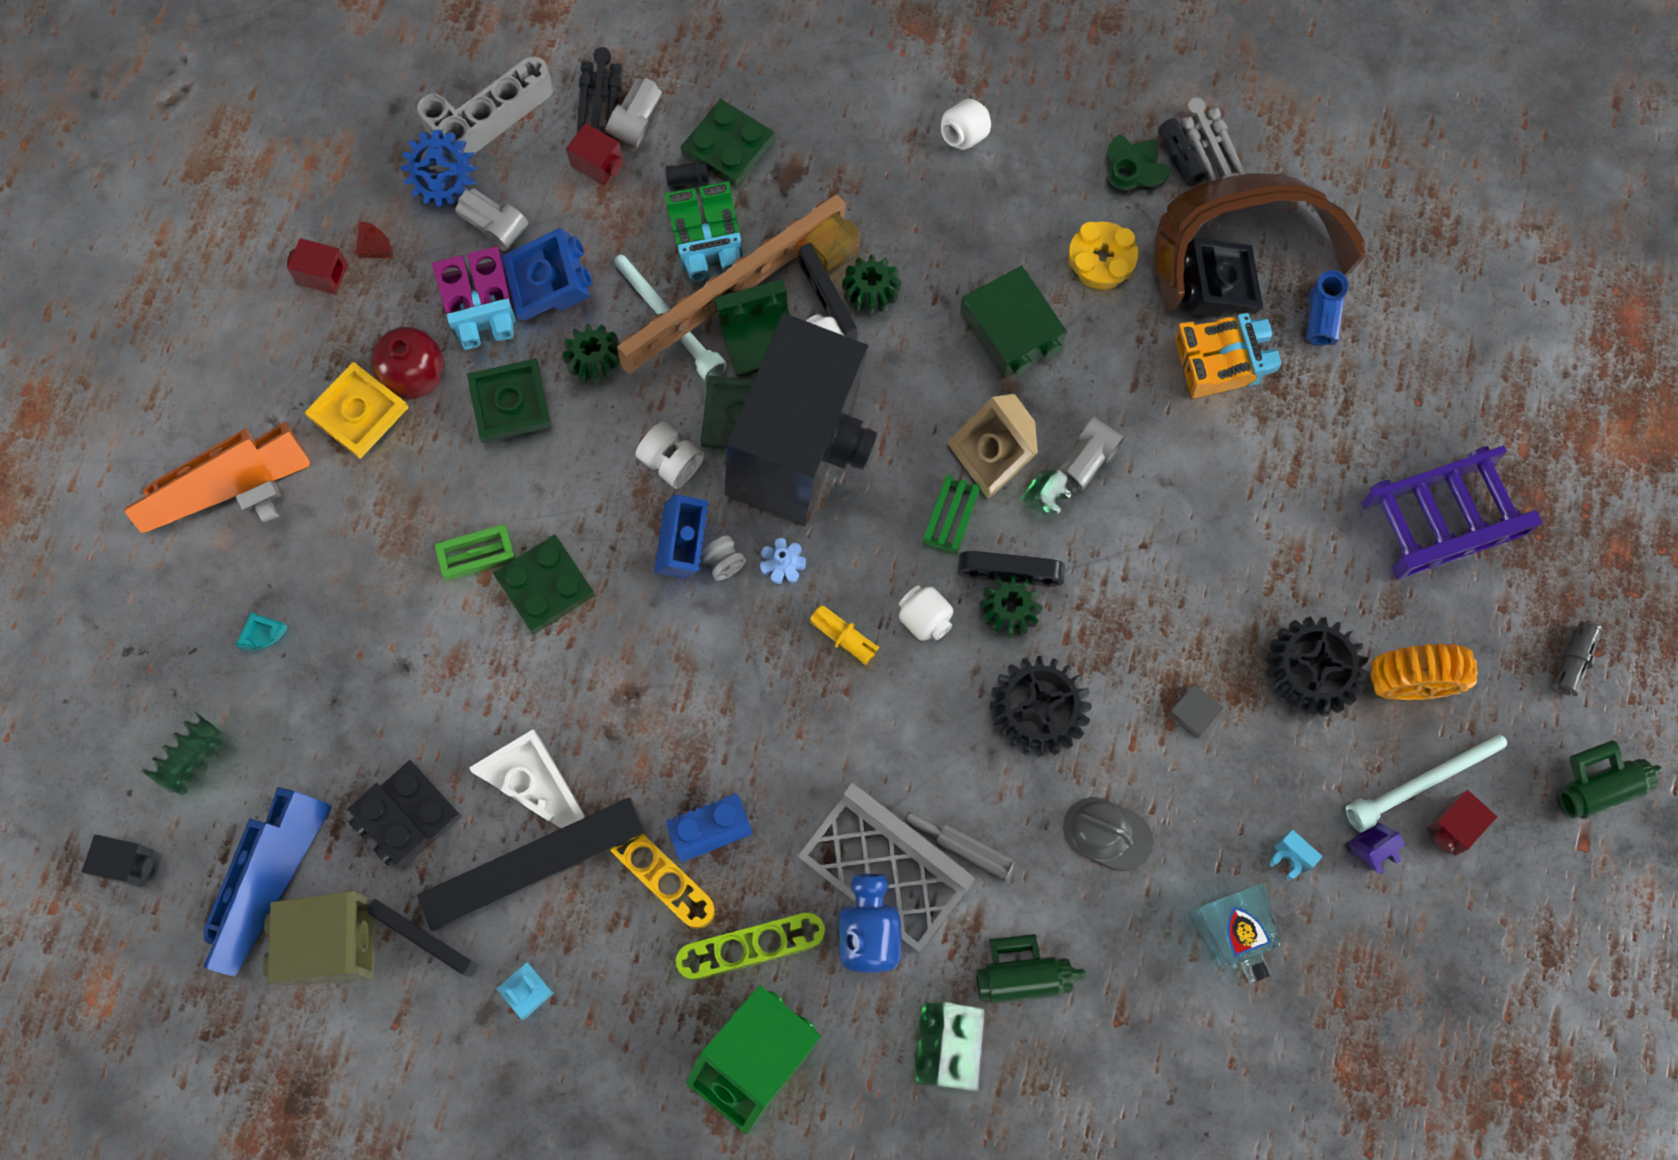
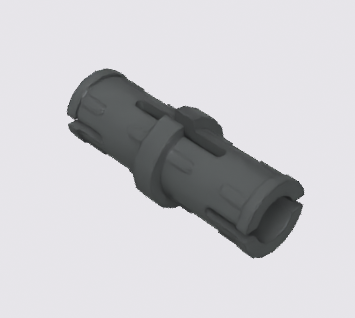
[1553,621,1604,696]

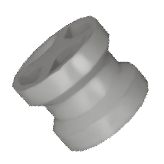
[700,536,746,581]

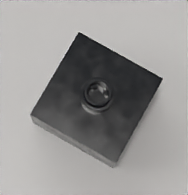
[725,313,878,526]

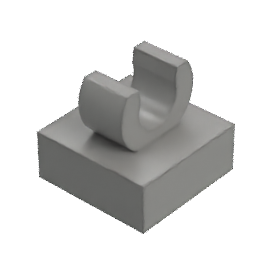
[236,481,282,522]

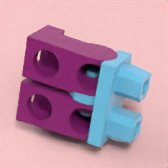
[432,246,517,350]

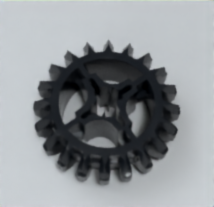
[1265,616,1369,717]
[989,656,1092,758]

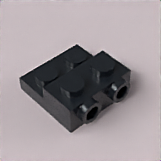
[1181,238,1264,317]
[347,760,462,869]

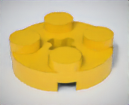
[1068,222,1138,290]

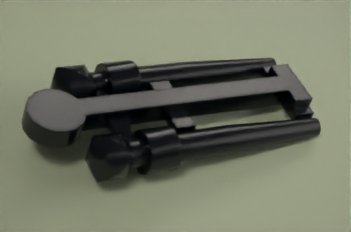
[577,47,623,138]

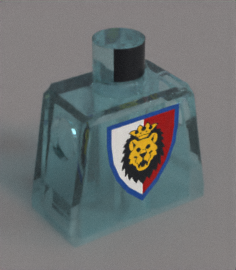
[1188,883,1280,984]

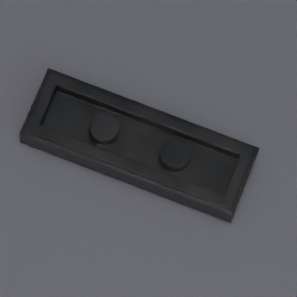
[799,242,857,340]
[367,899,479,977]

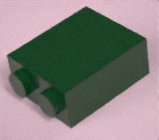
[960,265,1067,378]

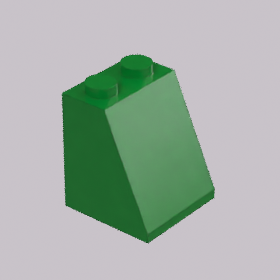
[685,985,822,1135]

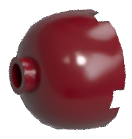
[371,327,445,399]

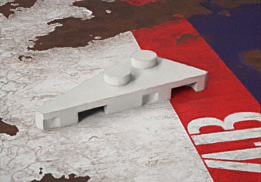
[469,729,586,828]

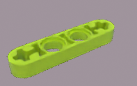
[676,912,825,981]

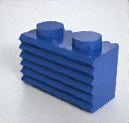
[654,495,710,579]
[665,793,753,863]

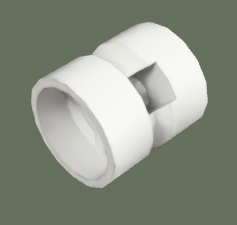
[636,421,704,489]

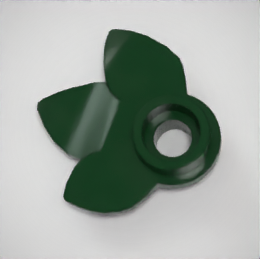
[1107,134,1172,190]

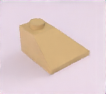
[947,394,1038,498]

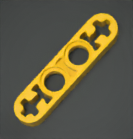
[610,835,715,929]

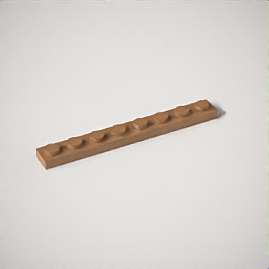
[617,194,846,374]

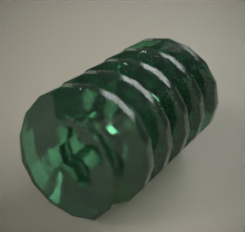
[141,710,229,795]

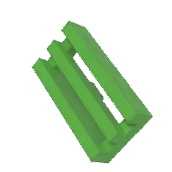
[434,524,516,582]

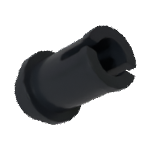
[666,159,709,188]

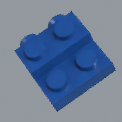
[502,228,593,321]

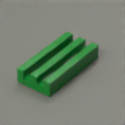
[923,474,981,555]

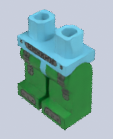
[664,181,743,283]

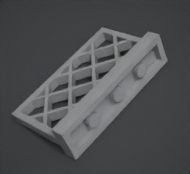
[797,782,977,953]

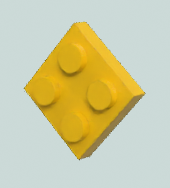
[304,362,409,459]

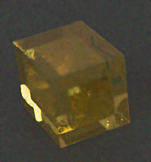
[805,212,860,275]

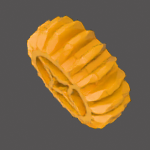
[1370,643,1478,701]

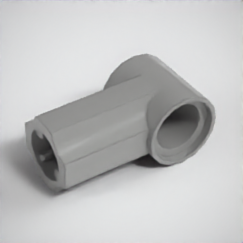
[605,78,662,148]
[455,188,529,251]
[1057,417,1124,491]

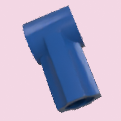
[1305,270,1349,346]

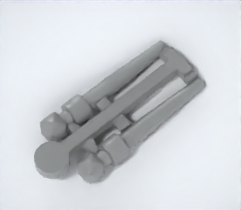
[1180,97,1245,181]

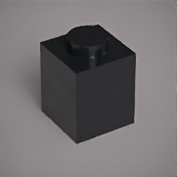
[82,834,153,887]

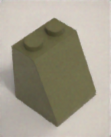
[263,891,375,986]

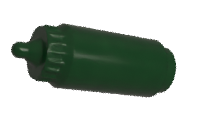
[1559,740,1663,819]
[976,934,1086,1004]

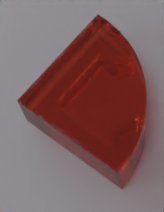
[356,221,393,258]

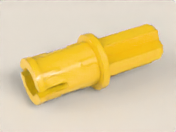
[810,605,880,666]

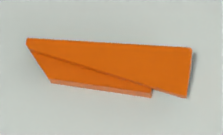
[124,421,310,533]

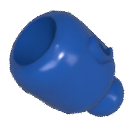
[838,874,901,973]

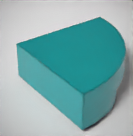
[235,612,288,651]

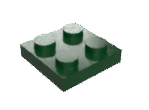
[681,98,775,187]
[467,358,552,443]
[493,534,595,635]

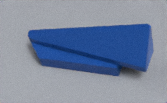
[204,787,331,976]

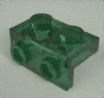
[915,1002,984,1091]

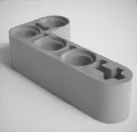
[417,56,553,160]

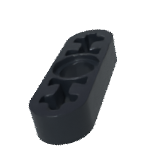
[957,551,1065,587]

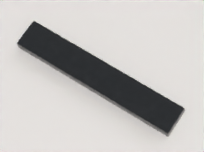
[417,797,647,931]

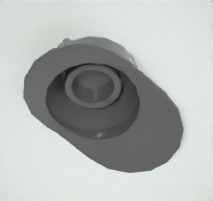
[1063,797,1153,871]

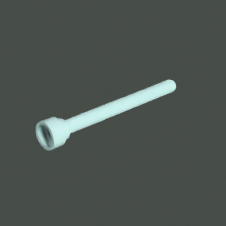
[614,255,727,383]
[1345,735,1507,833]

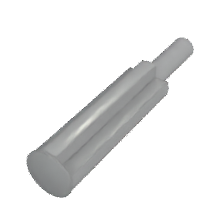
[905,812,1015,881]

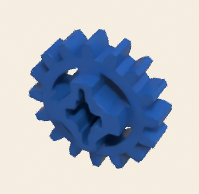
[401,130,478,207]

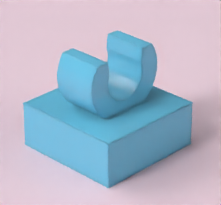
[1269,829,1323,881]
[497,962,554,1020]

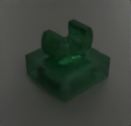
[1021,469,1071,514]

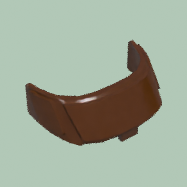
[1154,173,1366,313]

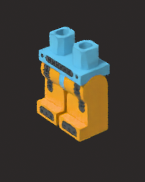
[1174,313,1281,399]

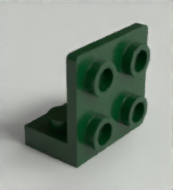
[715,279,790,377]

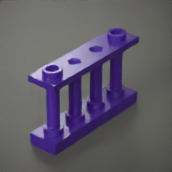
[1361,445,1543,580]

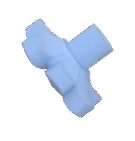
[760,538,806,584]

